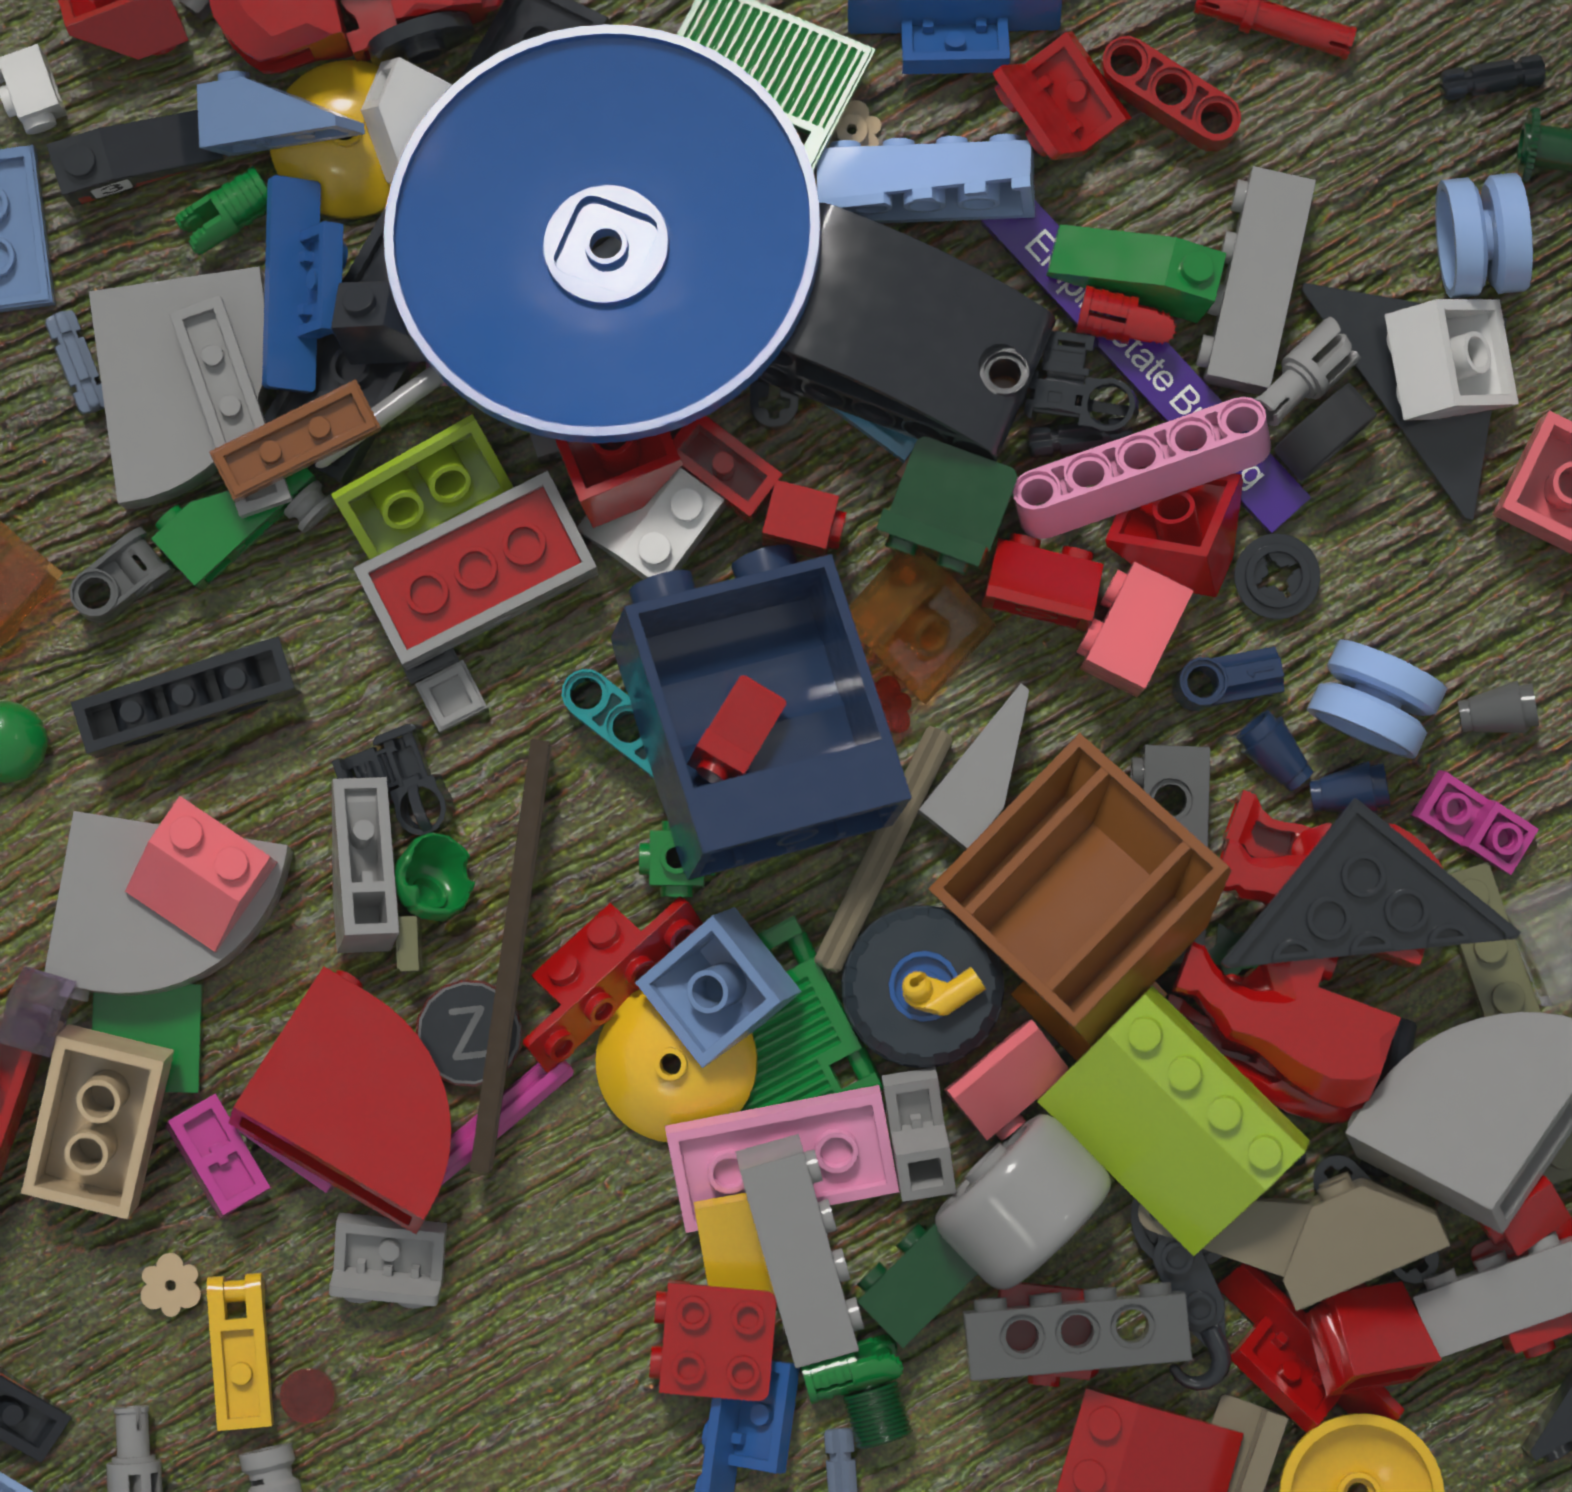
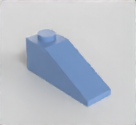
[197,71,365,156]

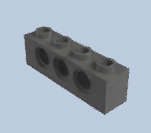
[1130,745,1210,965]
[963,1282,1192,1381]

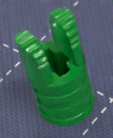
[174,165,267,255]
[801,1334,904,1404]

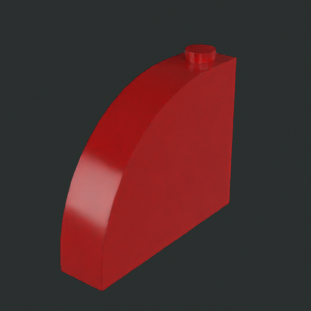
[228,966,451,1235]

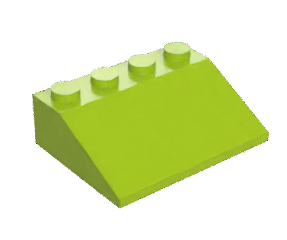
[1037,986,1310,1256]

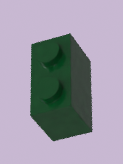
[856,1222,977,1348]

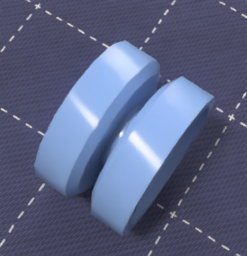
[1435,173,1533,299]
[1307,639,1447,759]

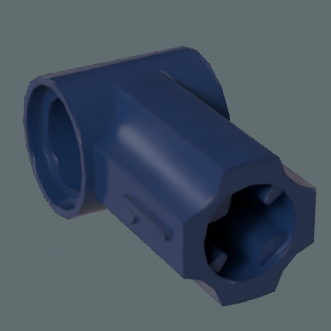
[1172,646,1285,711]

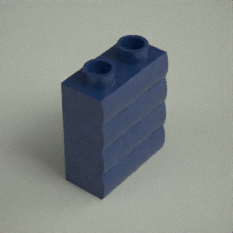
[611,544,912,880]

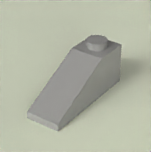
[918,684,1029,850]
[332,777,399,953]

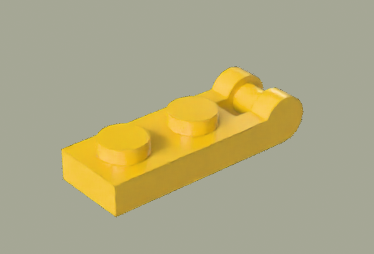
[206,1272,274,1431]

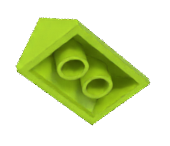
[331,414,514,560]

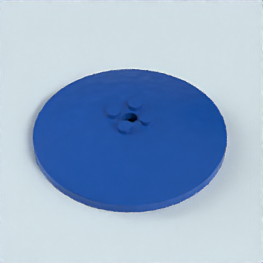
[384,24,821,443]

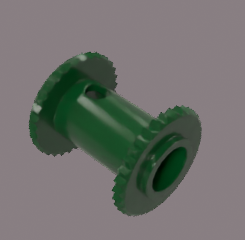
[1517,107,1572,183]

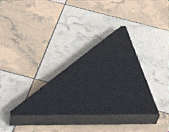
[1300,283,1507,522]
[1220,798,1522,968]

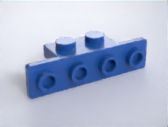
[848,0,1062,74]
[262,175,348,394]
[695,1359,800,1492]

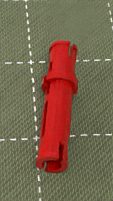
[1194,0,1357,60]

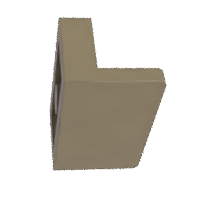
[1211,1394,1289,1492]

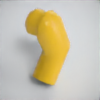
[902,967,986,1016]

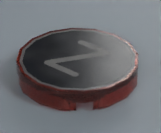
[416,979,524,1087]

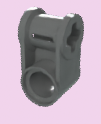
[70,527,175,623]

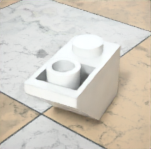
[361,57,452,184]

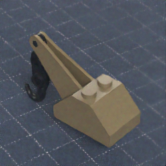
[1138,1172,1450,1391]

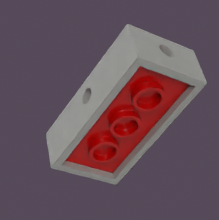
[353,471,598,671]

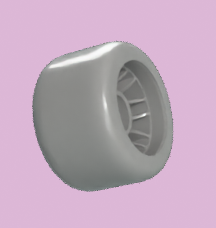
[935,1115,1111,1290]

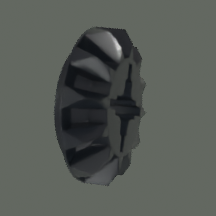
[1233,534,1320,620]

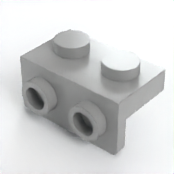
[329,1212,447,1308]

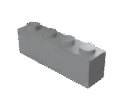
[1196,166,1316,395]
[735,1134,864,1368]
[1413,1232,1572,1357]

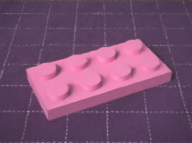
[665,1085,899,1233]

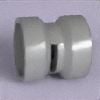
[239,1443,302,1492]

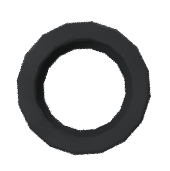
[1274,383,1377,481]

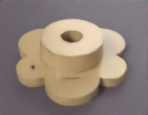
[826,100,881,148]
[141,1253,201,1317]

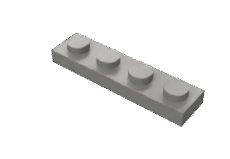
[169,295,293,519]

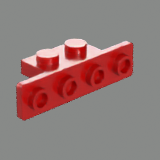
[523,897,703,1073]
[1218,1263,1404,1433]

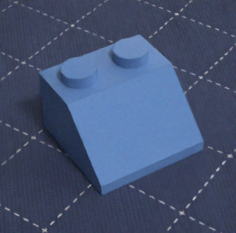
[635,907,802,1068]

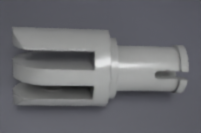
[1255,317,1361,426]
[106,1405,163,1492]

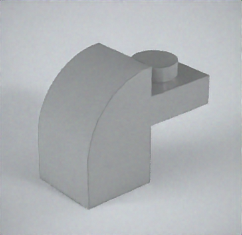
[882,1067,956,1202]

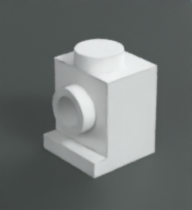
[0,44,67,135]

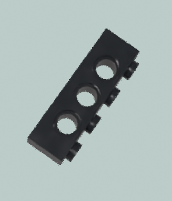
[71,636,302,758]

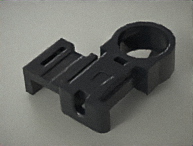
[1024,330,1139,435]
[331,724,454,835]

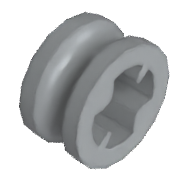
[284,480,336,533]

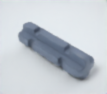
[45,310,105,414]
[824,1428,857,1492]

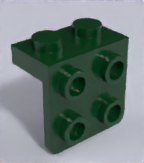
[876,437,1018,576]

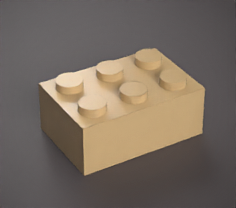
[21,1024,174,1219]

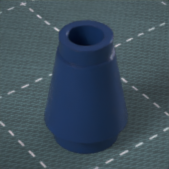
[1236,710,1314,792]
[1309,760,1391,813]

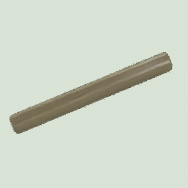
[814,726,952,973]

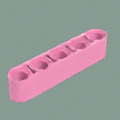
[1013,397,1271,539]

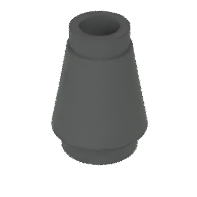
[1458,680,1539,733]

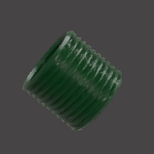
[842,1380,913,1450]

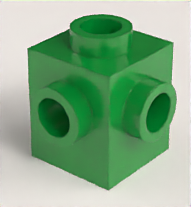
[639,821,715,898]

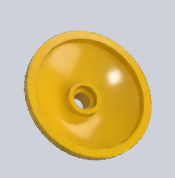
[270,60,391,219]
[596,989,758,1142]
[1279,1413,1444,1492]

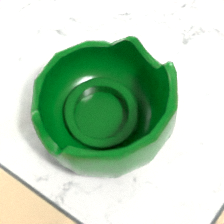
[0,701,49,783]
[394,832,475,921]

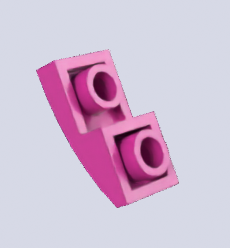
[1411,770,1539,875]

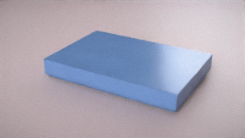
[0,145,56,312]

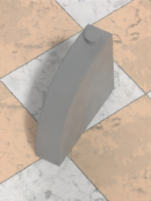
[89,267,270,510]
[43,811,293,1002]
[1345,1012,1572,1234]

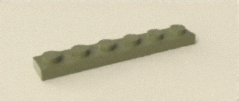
[1450,862,1572,1184]

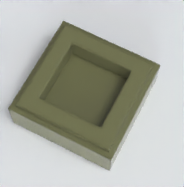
[396,916,423,972]

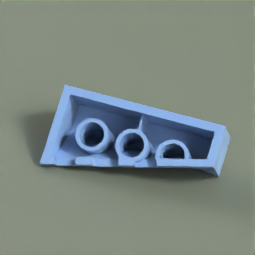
[817,134,1035,223]

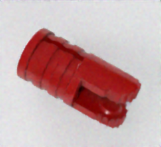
[1076,285,1176,345]

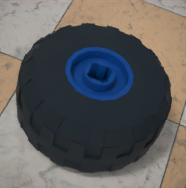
[842,905,1005,1068]

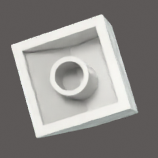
[1384,299,1519,420]
[577,467,726,580]

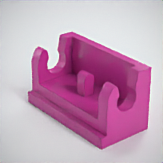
[165,1093,271,1220]

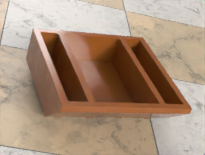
[928,733,1232,1046]

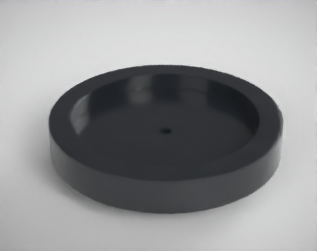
[367,11,474,66]

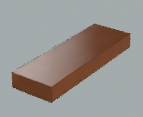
[209,379,381,503]

